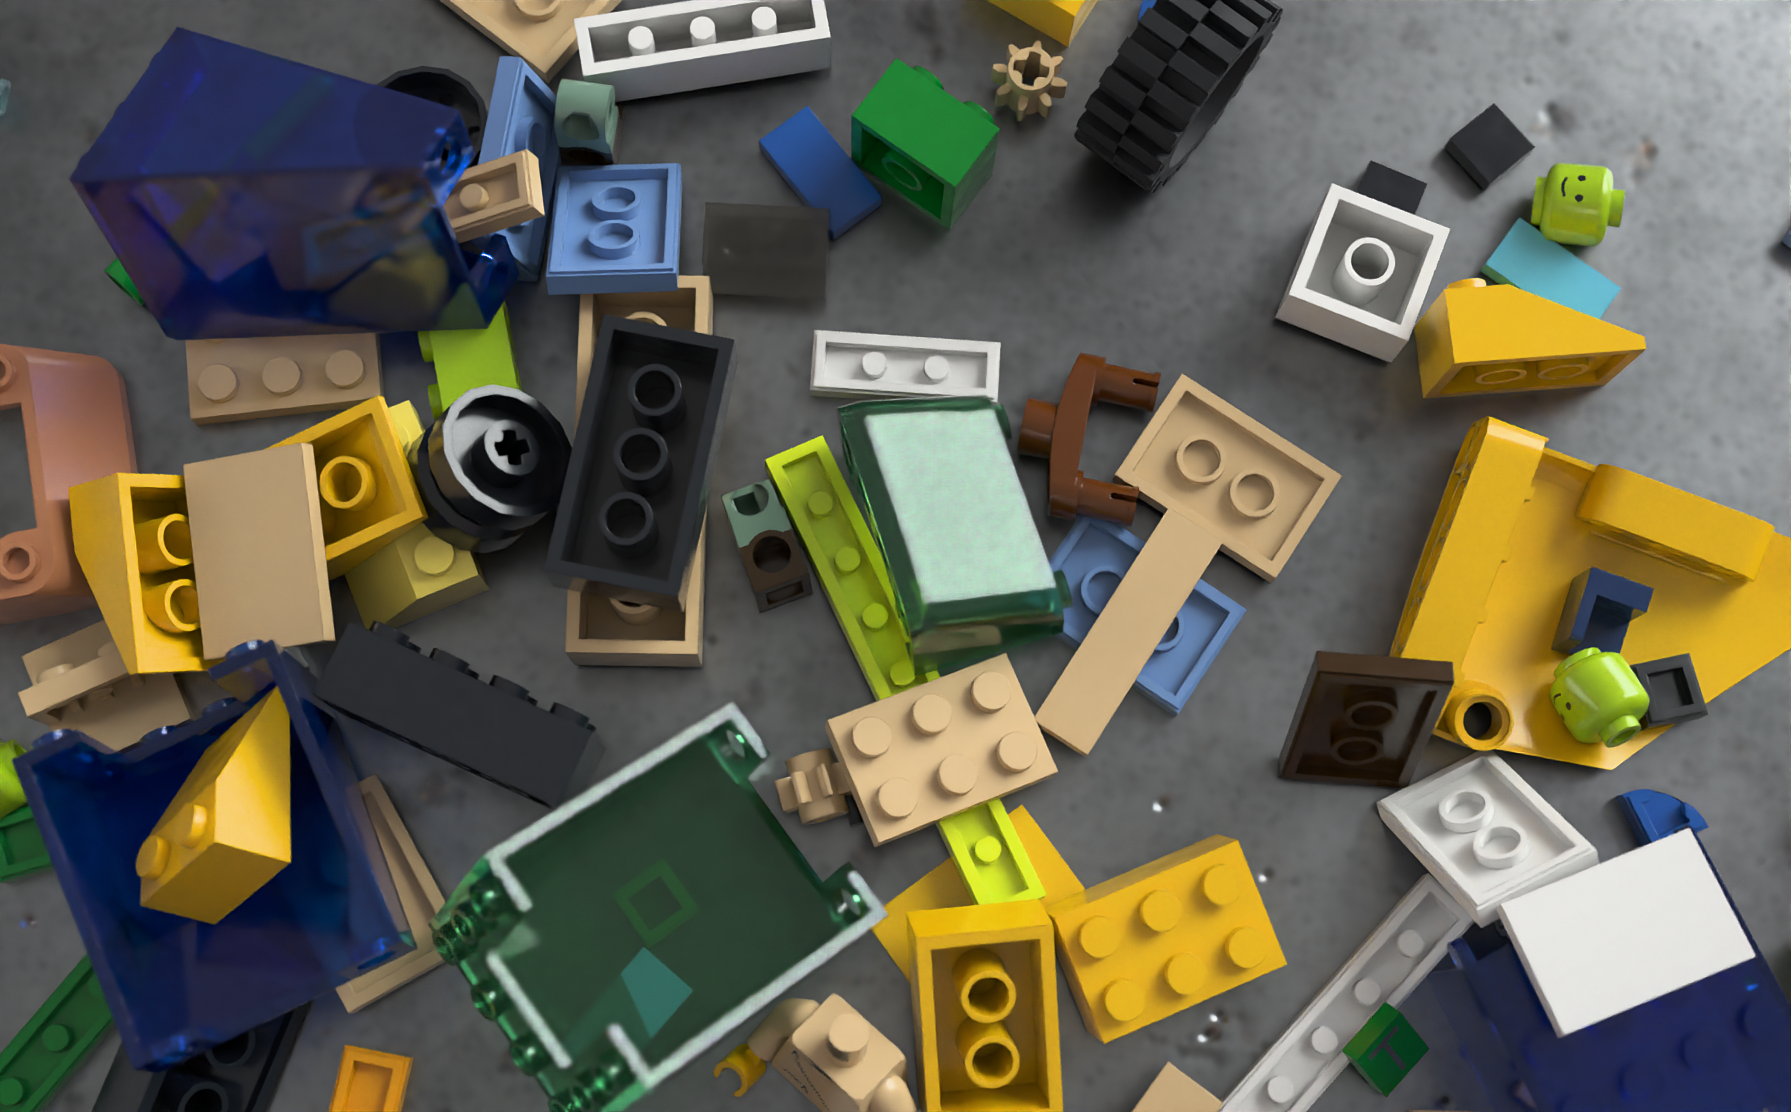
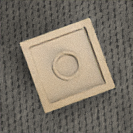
[18,619,197,776]

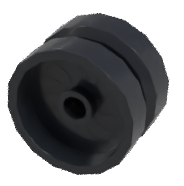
[406,384,572,553]

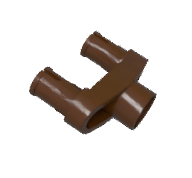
[1017,353,1161,527]

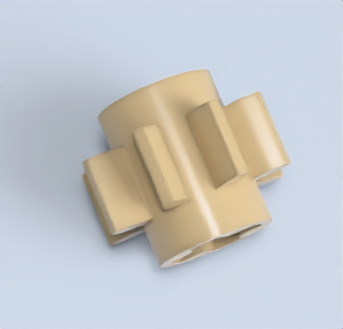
[991,41,1068,122]
[774,748,852,825]

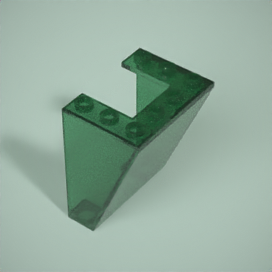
[428,702,888,1112]

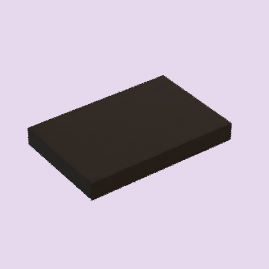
[1279,651,1454,788]

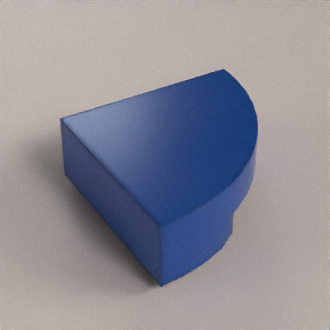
[1615,789,1709,847]

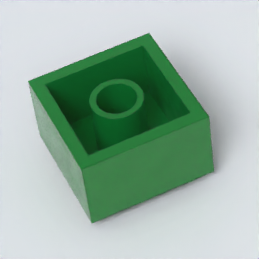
[851,58,1000,231]

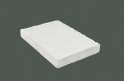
[1376,750,1600,928]
[1496,828,1756,1039]

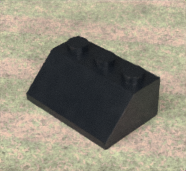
[91,943,312,1112]

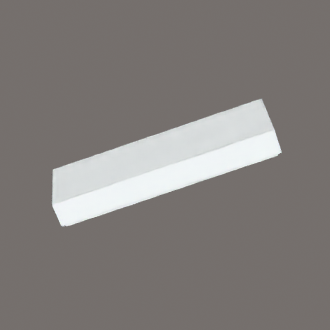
[810,330,1001,408]

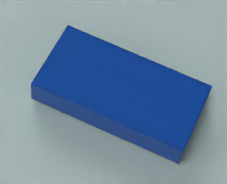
[759,106,882,240]

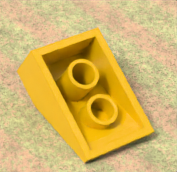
[1414,278,1646,399]
[266,395,428,581]
[68,473,247,675]
[136,685,290,924]

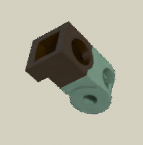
[554,79,626,166]
[721,478,813,612]

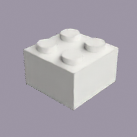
[1275,183,1450,363]

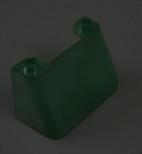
[836,394,1072,677]

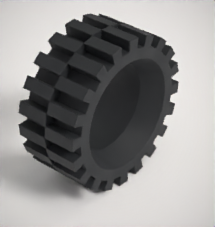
[1074,0,1283,194]

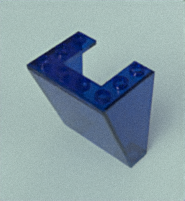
[69,27,520,340]
[11,639,418,1074]

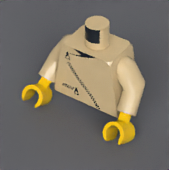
[714,993,917,1112]

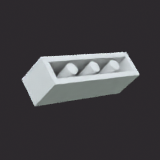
[574,0,831,102]

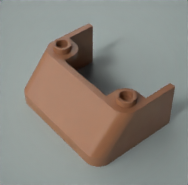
[0,344,138,626]

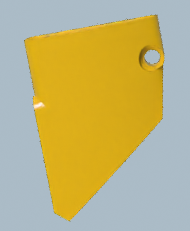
[1388,416,1791,770]

